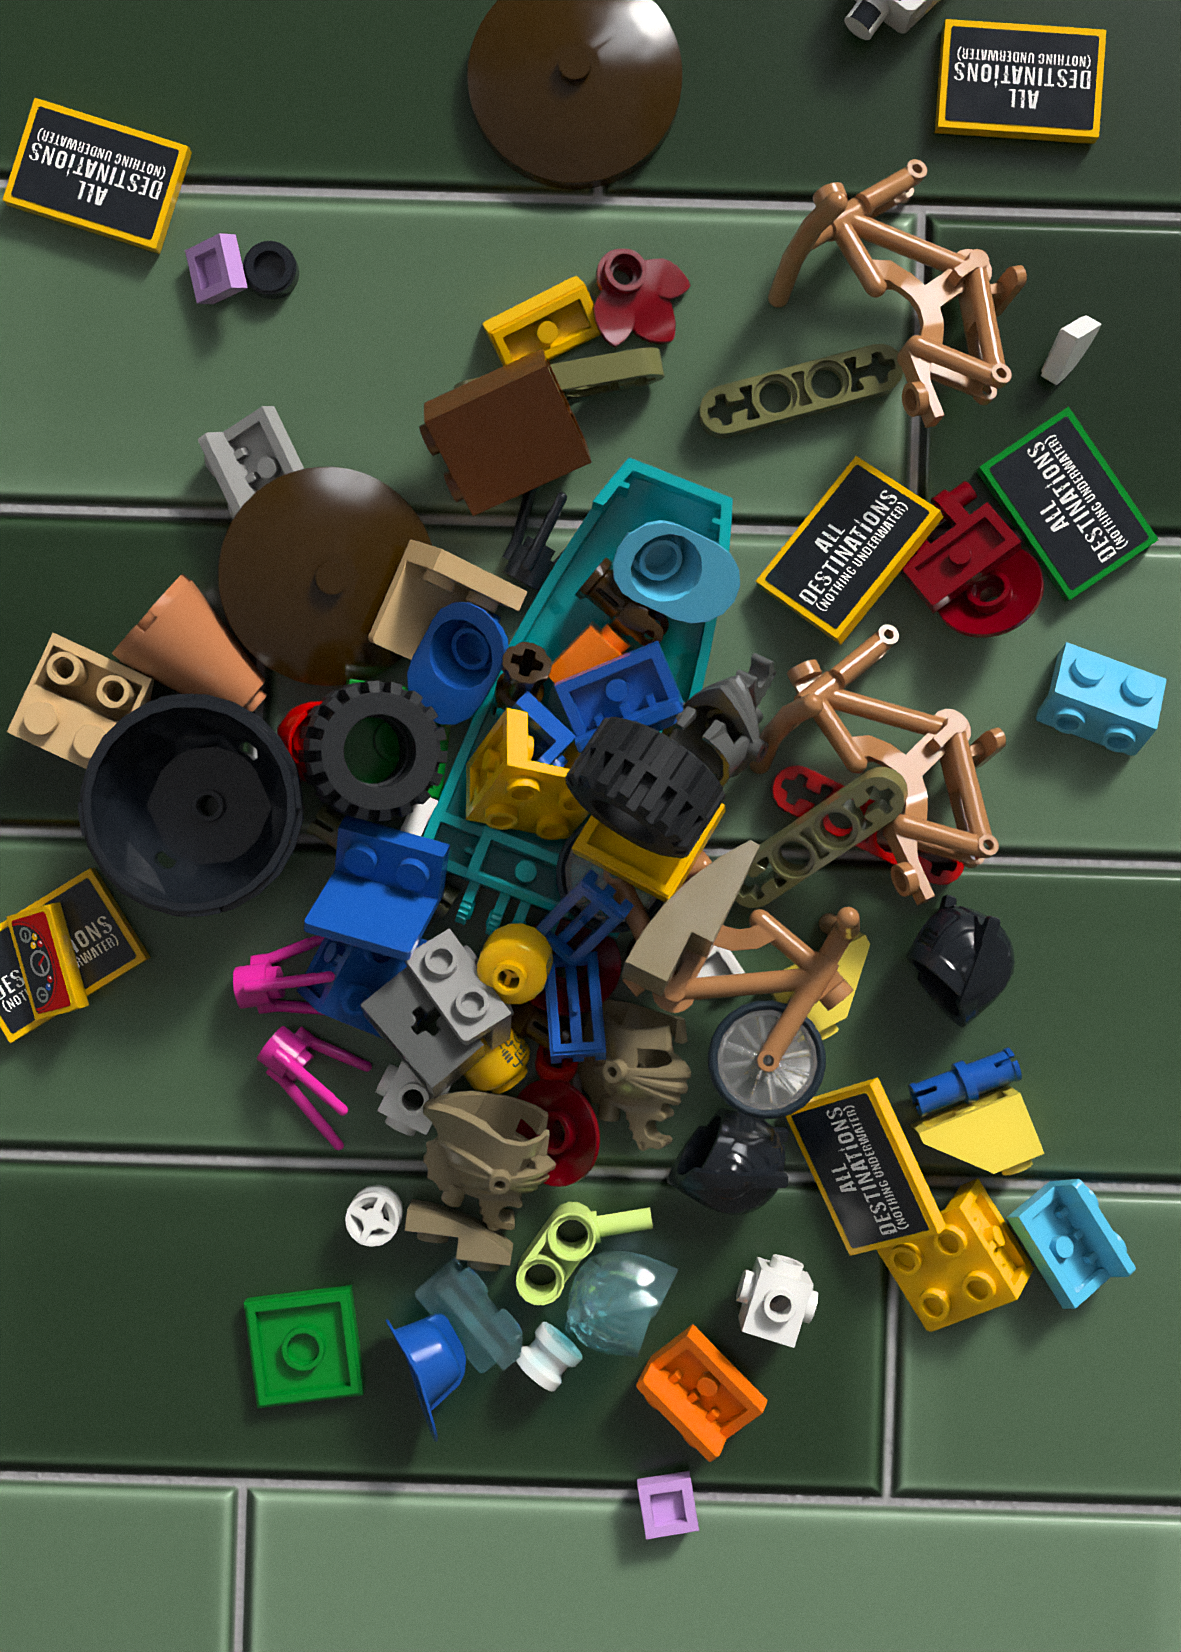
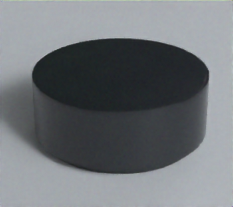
[243,241,299,299]

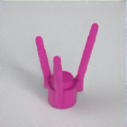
[233,935,335,1015]
[257,1026,372,1151]

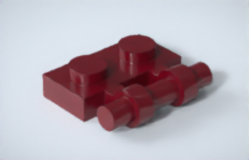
[900,481,1021,614]

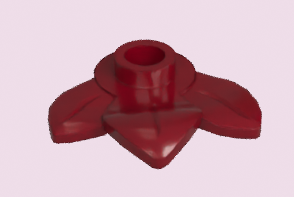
[593,249,691,347]

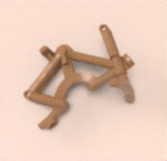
[768,159,1027,428]
[750,625,1006,906]

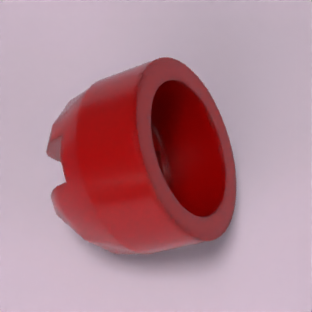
[535,1045,579,1083]

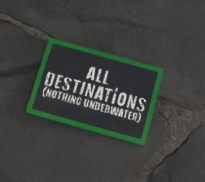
[976,406,1159,602]

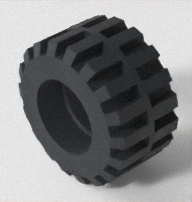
[298,681,448,821]
[565,717,725,858]

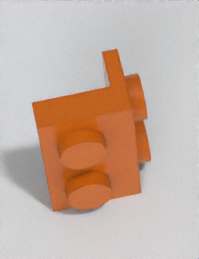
[636,1324,768,1462]

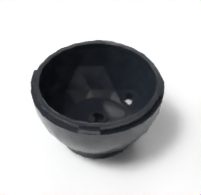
[78,693,304,917]

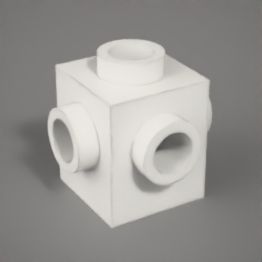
[375,1061,451,1136]
[736,1254,818,1348]

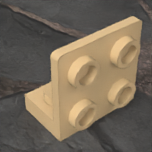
[368,539,527,660]

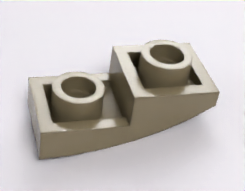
[405,1199,514,1271]

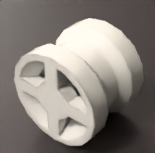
[345,1185,403,1247]
[514,1322,582,1392]

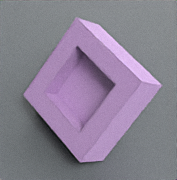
[185,233,248,304]
[637,1471,699,1539]

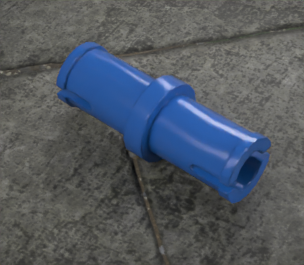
[908,1047,1022,1117]

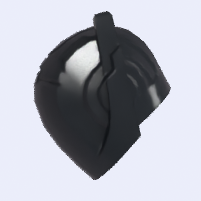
[906,895,1015,1028]
[667,1108,789,1216]

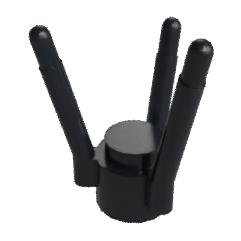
[502,487,567,591]

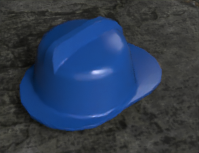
[407,602,509,725]
[385,1313,466,1442]

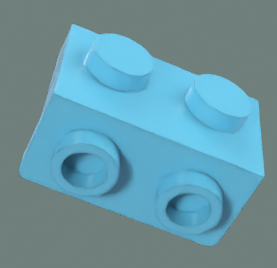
[1036,642,1167,756]
[1006,1179,1136,1309]

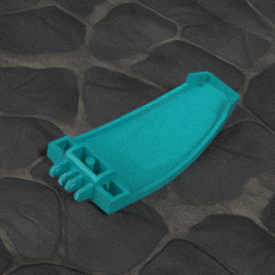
[423,457,733,940]

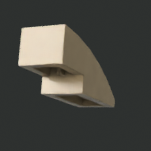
[621,840,760,997]

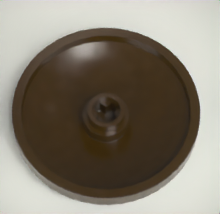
[468,0,682,190]
[218,467,432,686]

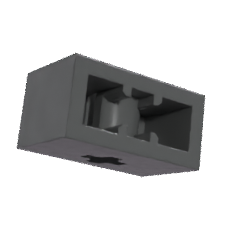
[361,967,486,1098]

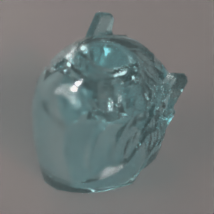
[564,1251,679,1358]

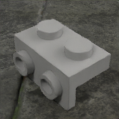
[198,406,304,519]
[405,928,514,1050]

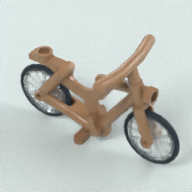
[556,824,860,1119]

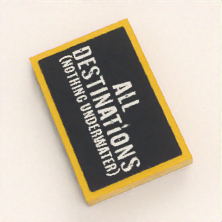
[935,19,1106,144]
[3,98,192,254]
[755,456,943,645]
[0,867,151,1043]
[786,1077,946,1256]

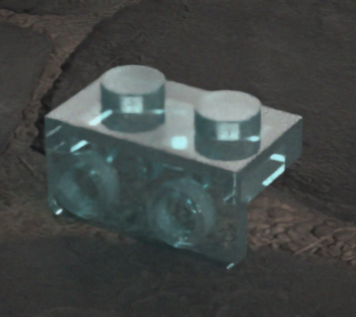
[415,1257,523,1373]

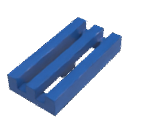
[536,869,634,967]
[545,951,606,1064]

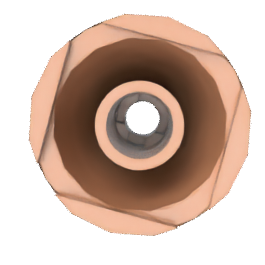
[111,573,267,712]

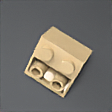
[7,633,154,769]

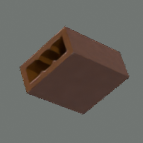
[419,348,592,516]

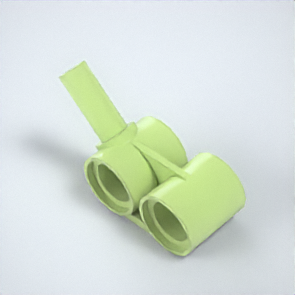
[516,1202,653,1305]

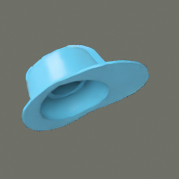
[613,520,740,624]

